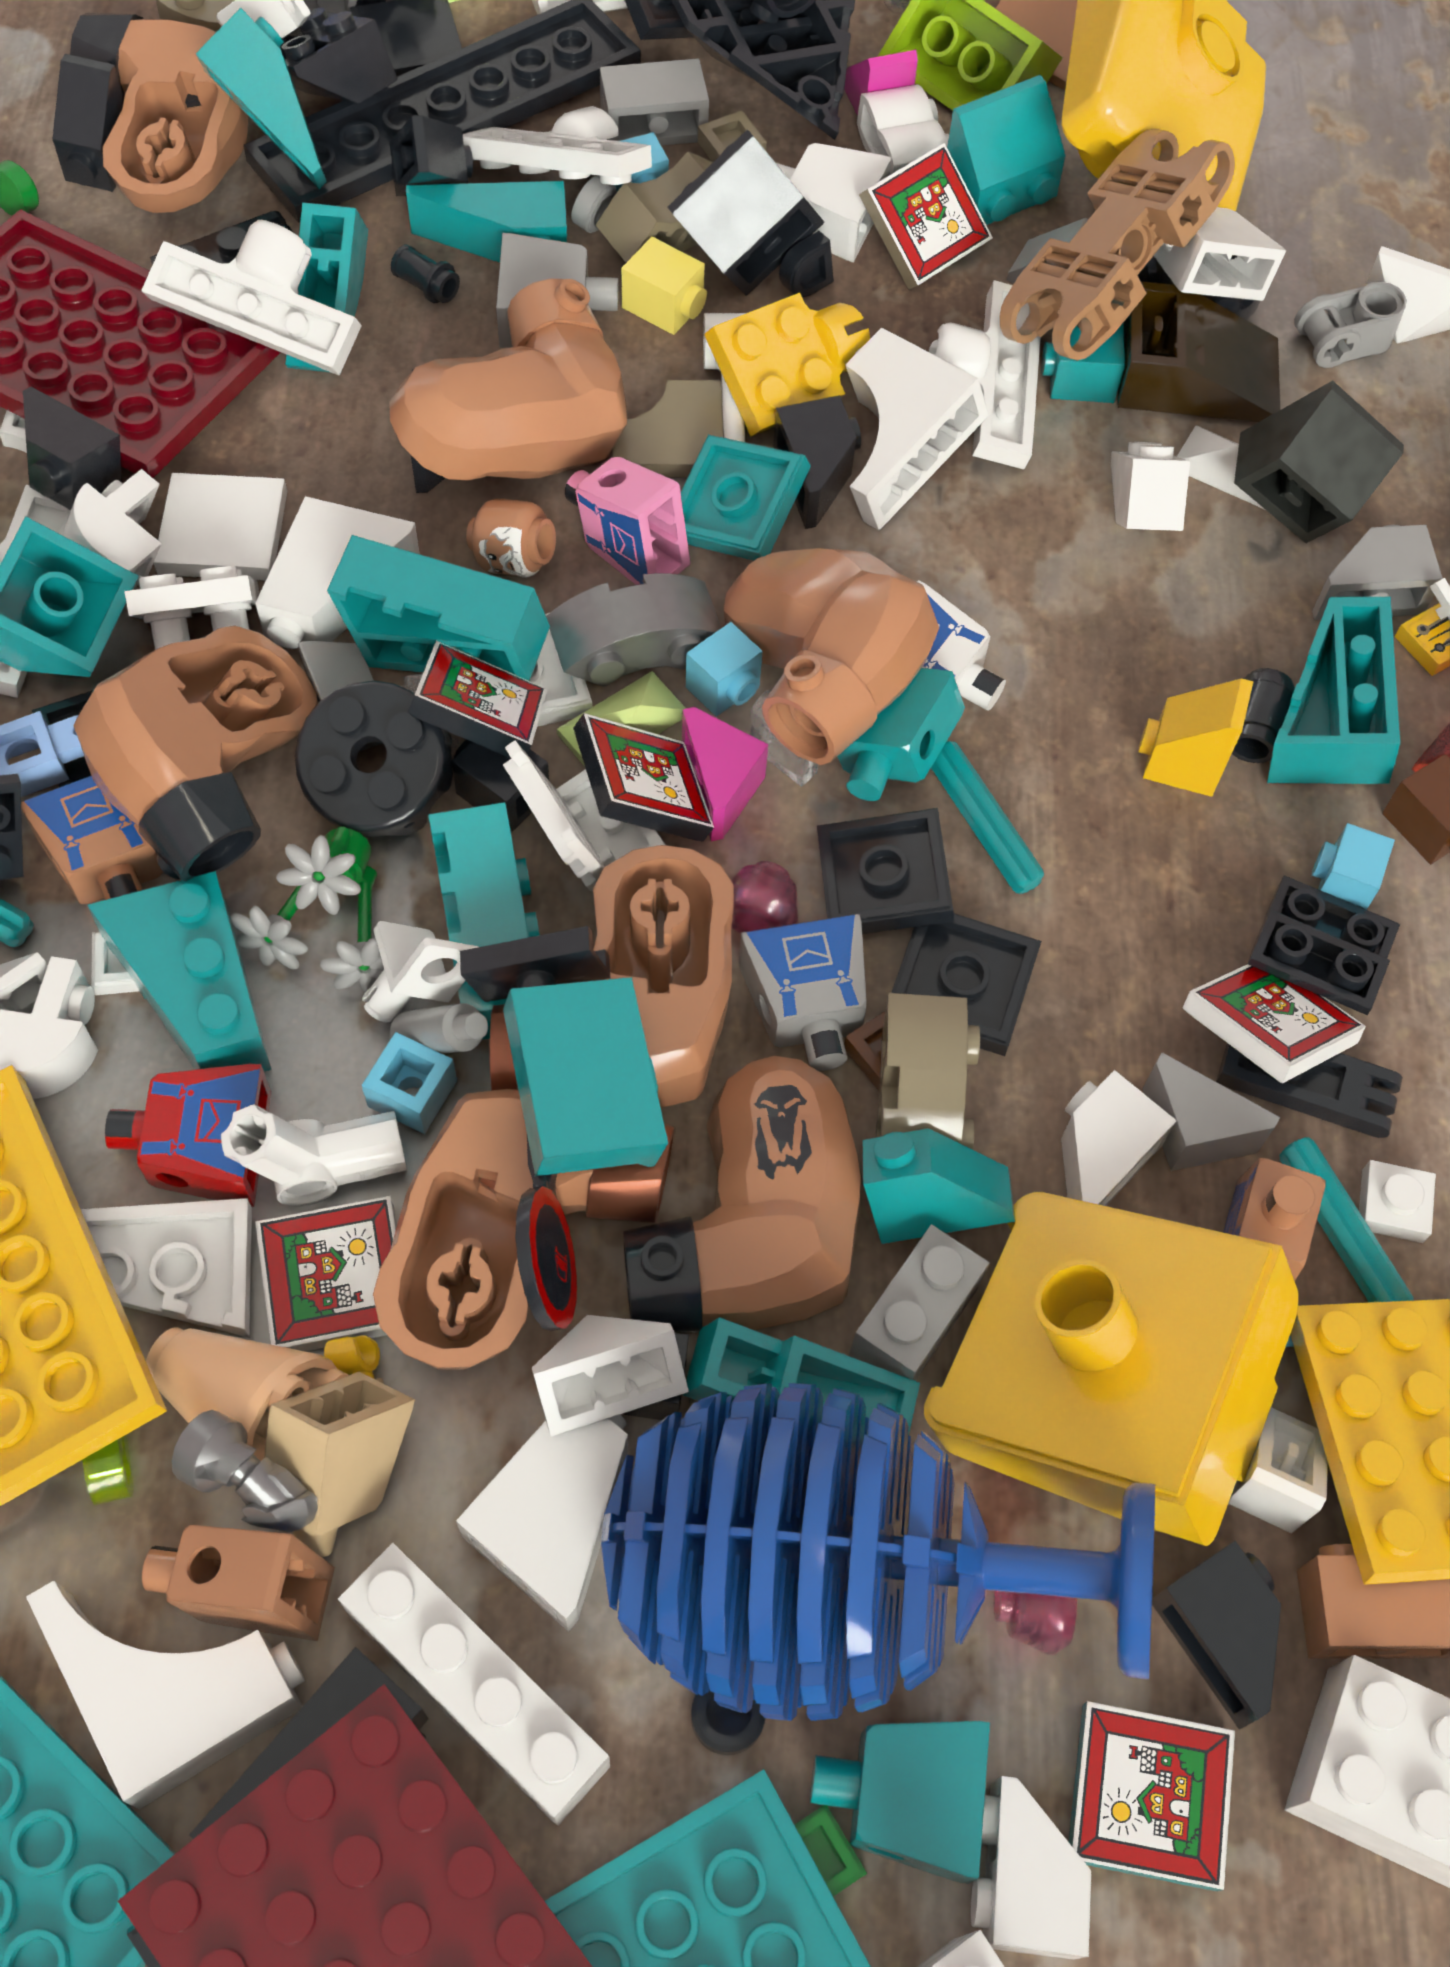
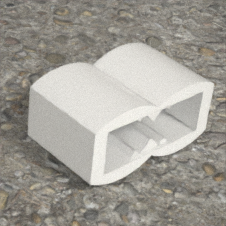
[857,84,949,176]

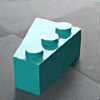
[327,535,550,681]
[1267,596,1400,784]
[428,803,540,1040]
[87,871,272,1072]

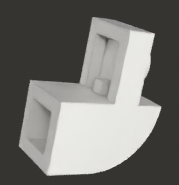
[62,469,162,590]
[0,956,98,1099]

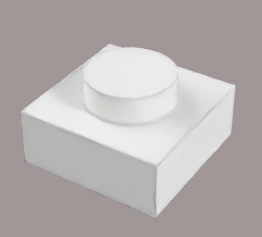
[1359,1160,1436,1243]

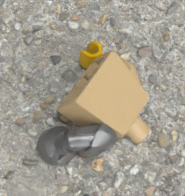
[171,1335,415,1558]

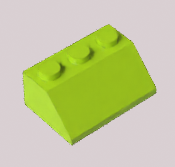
[877,0,1063,111]

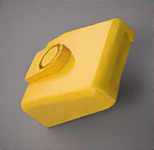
[1061,0,1266,211]
[924,1192,1298,1546]

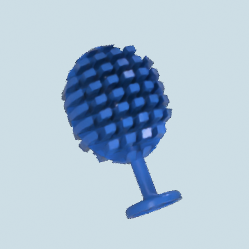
[601,1383,1156,1721]

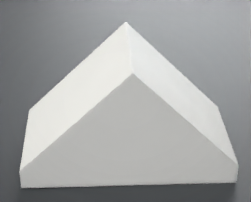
[1228,1407,1328,1533]

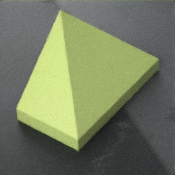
[557,671,686,766]

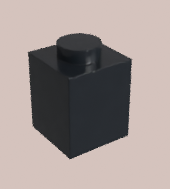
[452,739,549,833]

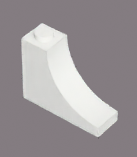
[845,328,989,530]
[26,1581,305,1809]

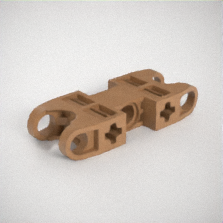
[999,129,1235,360]

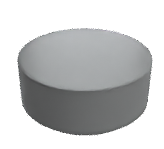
[571,176,617,233]

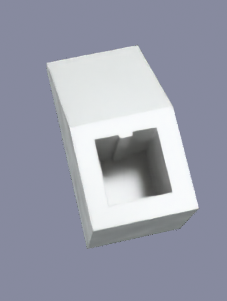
[1111,442,1190,531]
[971,1776,1091,1960]

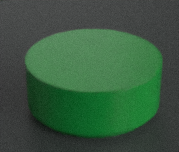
[0,160,39,216]

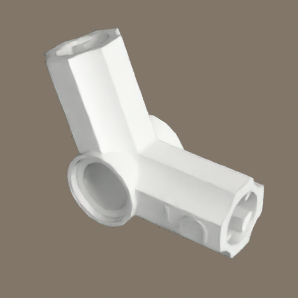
[221,1104,407,1206]

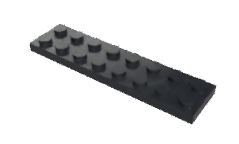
[243,0,641,223]

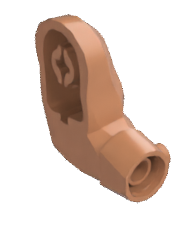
[724,548,939,765]

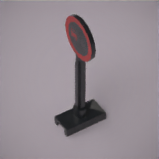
[460,926,611,1331]

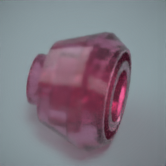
[731,861,799,934]
[993,1590,1077,1655]

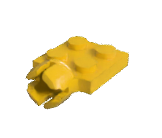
[704,293,870,436]

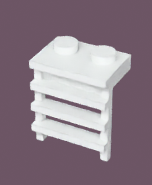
[503,740,666,891]

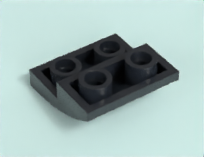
[1248,875,1400,1015]

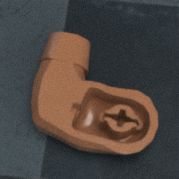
[389,278,627,481]

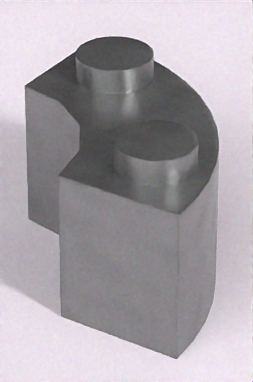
[546,573,721,687]

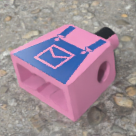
[565,457,691,585]

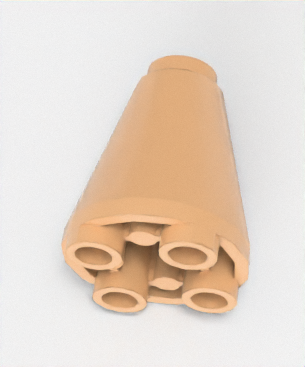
[146,1327,349,1461]

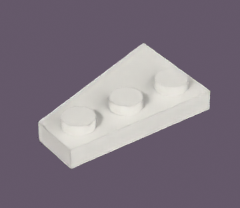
[81,1198,252,1337]

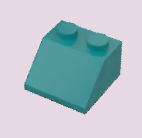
[947,75,1066,225]
[0,516,139,677]

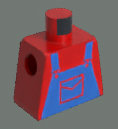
[105,1064,272,1207]

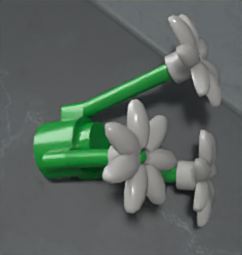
[231,827,384,992]

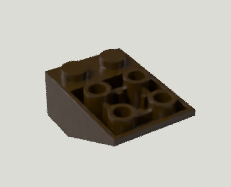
[1118,281,1280,422]

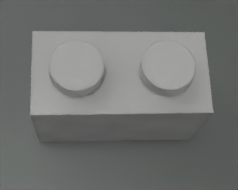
[600,58,709,146]
[849,1224,990,1381]

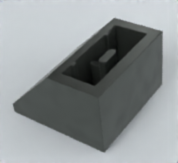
[1234,380,1404,543]

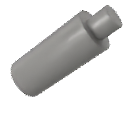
[390,1003,488,1054]

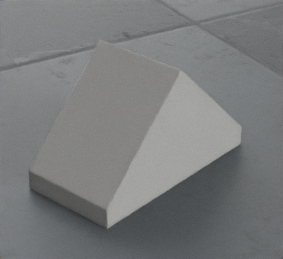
[1142,1053,1280,1171]

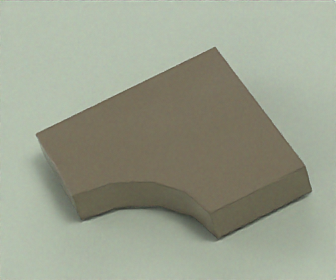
[613,380,723,477]

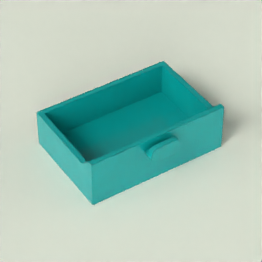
[503,977,668,1176]

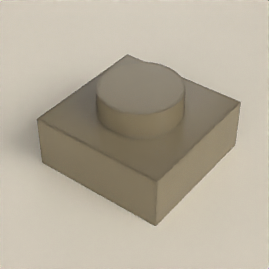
[697,110,767,162]

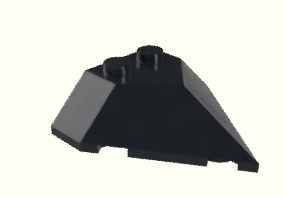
[672,0,855,140]

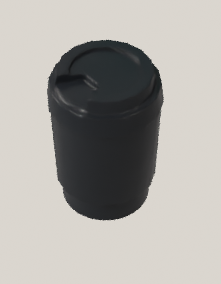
[1232,668,1295,763]

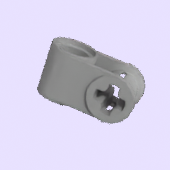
[1294,282,1407,368]

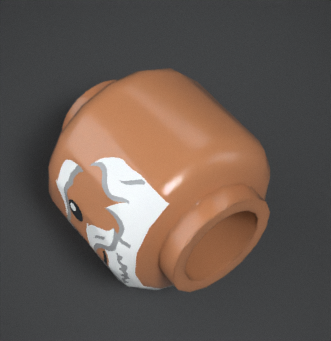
[466,498,556,577]

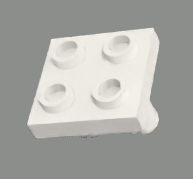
[124,566,260,650]

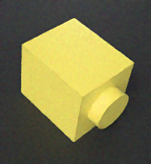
[621,236,707,335]

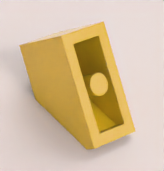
[1138,678,1253,797]

